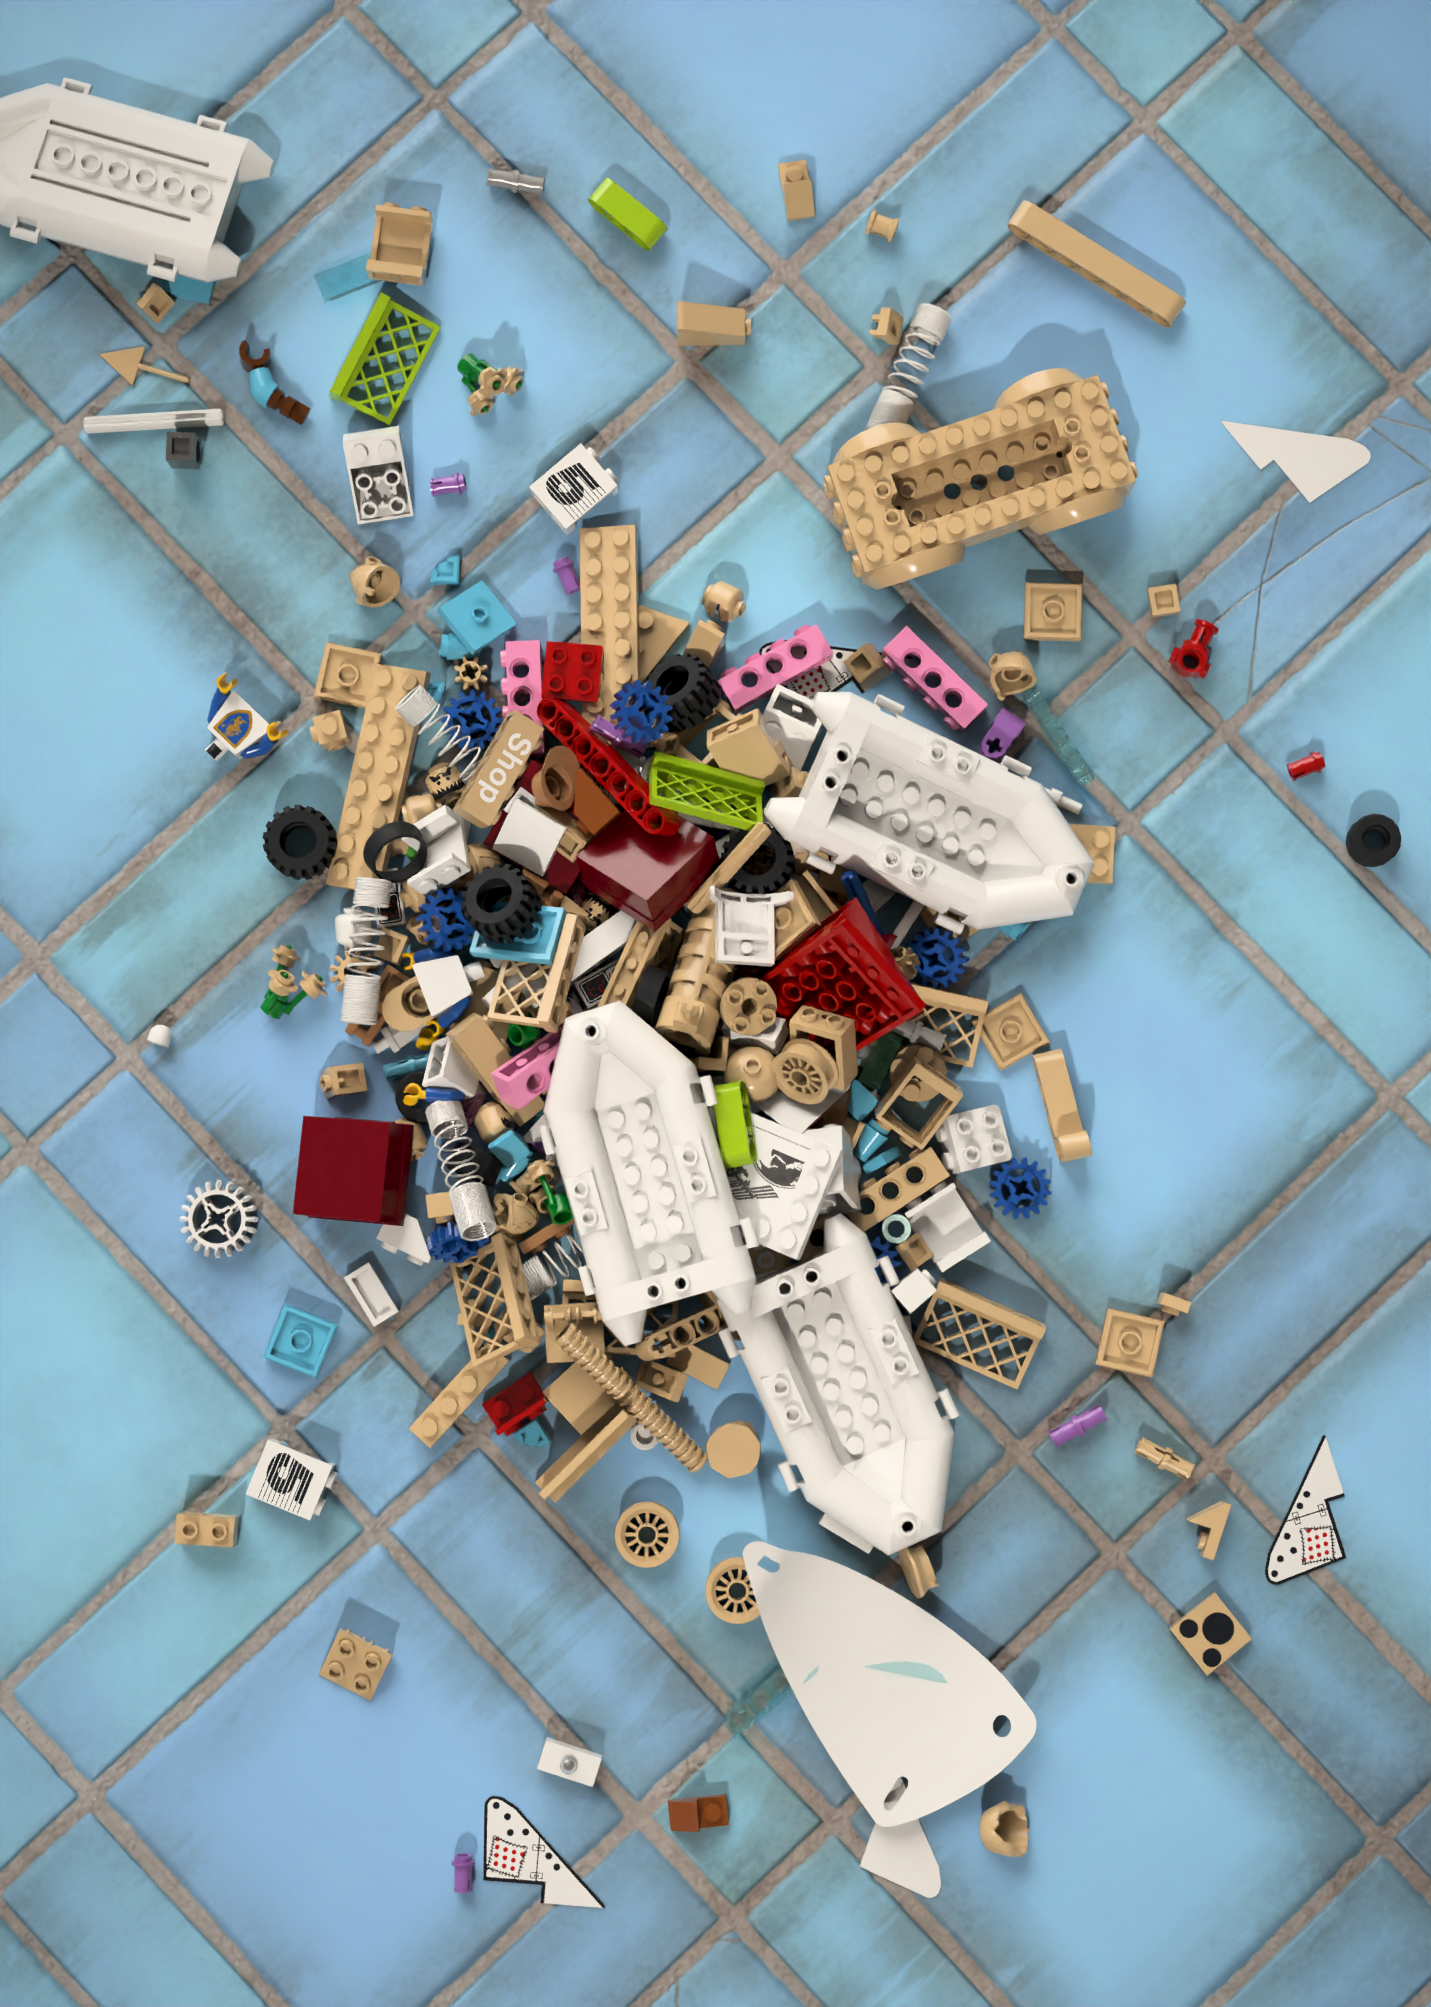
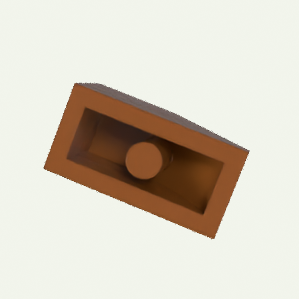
[574,768,622,836]

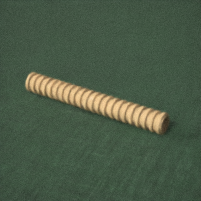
[555,1323,708,1473]

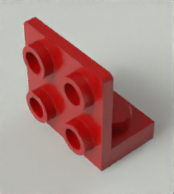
[541,641,604,703]
[482,1372,549,1437]

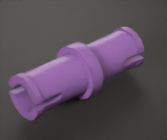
[589,714,648,759]
[1048,1404,1108,1448]

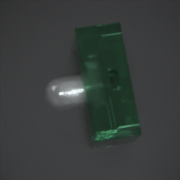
[857,1031,903,1091]

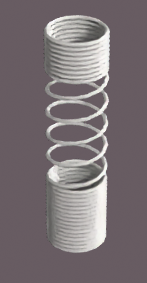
[864,303,952,431]
[395,685,516,809]
[340,877,392,1025]
[425,1100,497,1241]
[498,1234,583,1301]

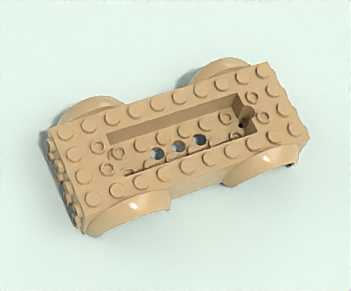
[823,368,1138,590]

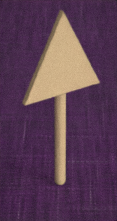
[99,346,190,386]

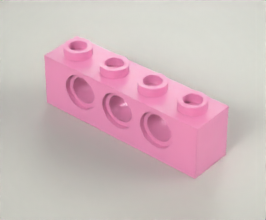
[718,624,834,714]
[881,626,988,733]
[500,640,545,758]
[491,1012,580,1110]

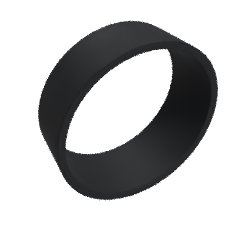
[363,821,427,883]
[632,964,670,1028]

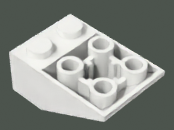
[342,426,414,525]
[762,684,823,771]

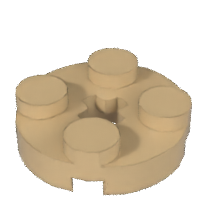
[889,1044,947,1102]

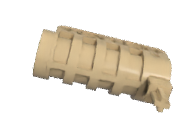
[655,887,740,1057]

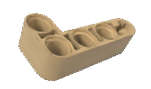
[1032,1048,1092,1164]
[635,1291,728,1361]

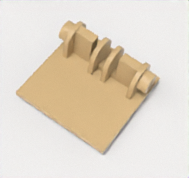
[544,1302,605,1363]
[319,1628,393,1701]

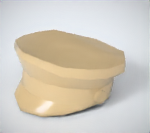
[706,1420,761,1478]
[898,1544,940,1599]

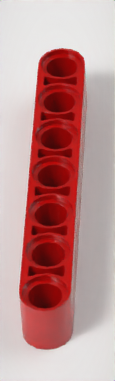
[537,698,680,837]

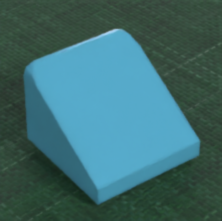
[848,1079,879,1122]
[488,1130,531,1168]

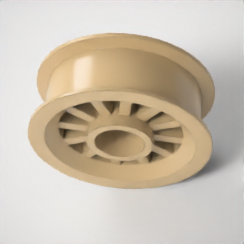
[771,1039,839,1104]
[615,1501,679,1568]
[705,1557,760,1624]

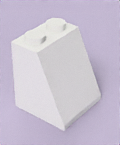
[802,1124,861,1217]

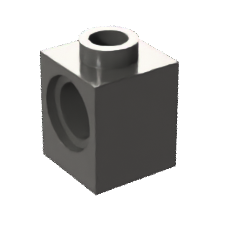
[166,432,201,469]

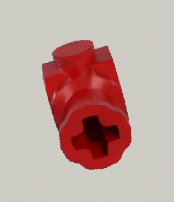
[1168,619,1219,679]

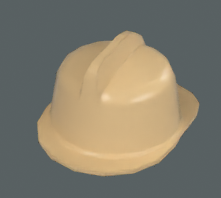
[382,976,434,1032]

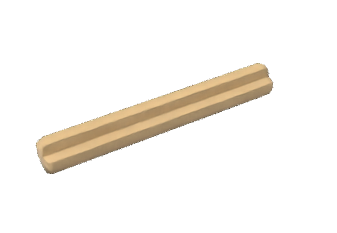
[686,822,771,914]

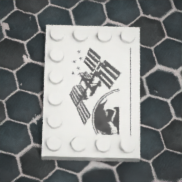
[700,1091,844,1260]

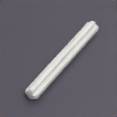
[83,409,224,434]

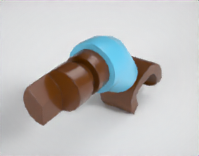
[239,340,310,425]

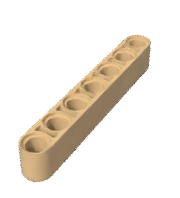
[1007,201,1186,328]

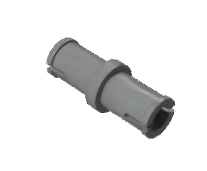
[487,168,545,195]
[891,1020,946,1052]

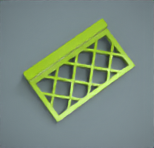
[329,292,441,427]
[646,751,765,831]

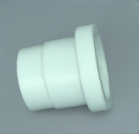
[882,1214,911,1243]

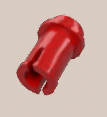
[1287,751,1326,781]

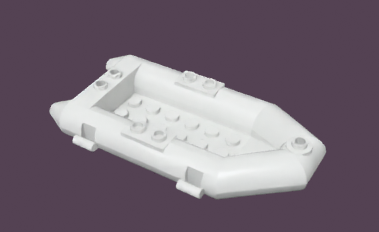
[0,77,275,283]
[764,692,1095,934]
[539,1000,759,1346]
[716,1213,959,1556]

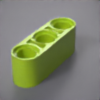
[588,178,668,251]
[714,1080,757,1169]

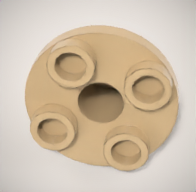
[720,977,777,1036]

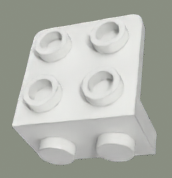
[935,1105,1012,1176]

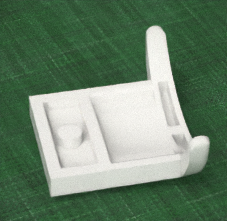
[709,886,794,966]

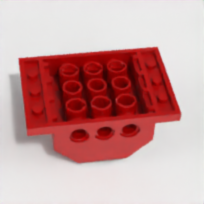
[757,897,926,1059]

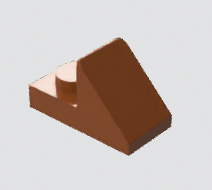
[668,1794,729,1832]

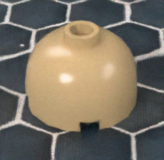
[724,1046,779,1105]

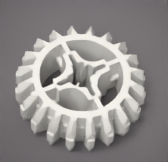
[179,1180,259,1258]

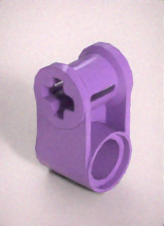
[978,707,1027,762]

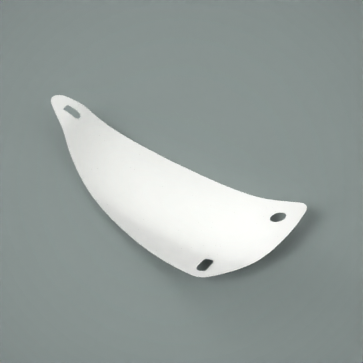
[743,1541,1037,1827]

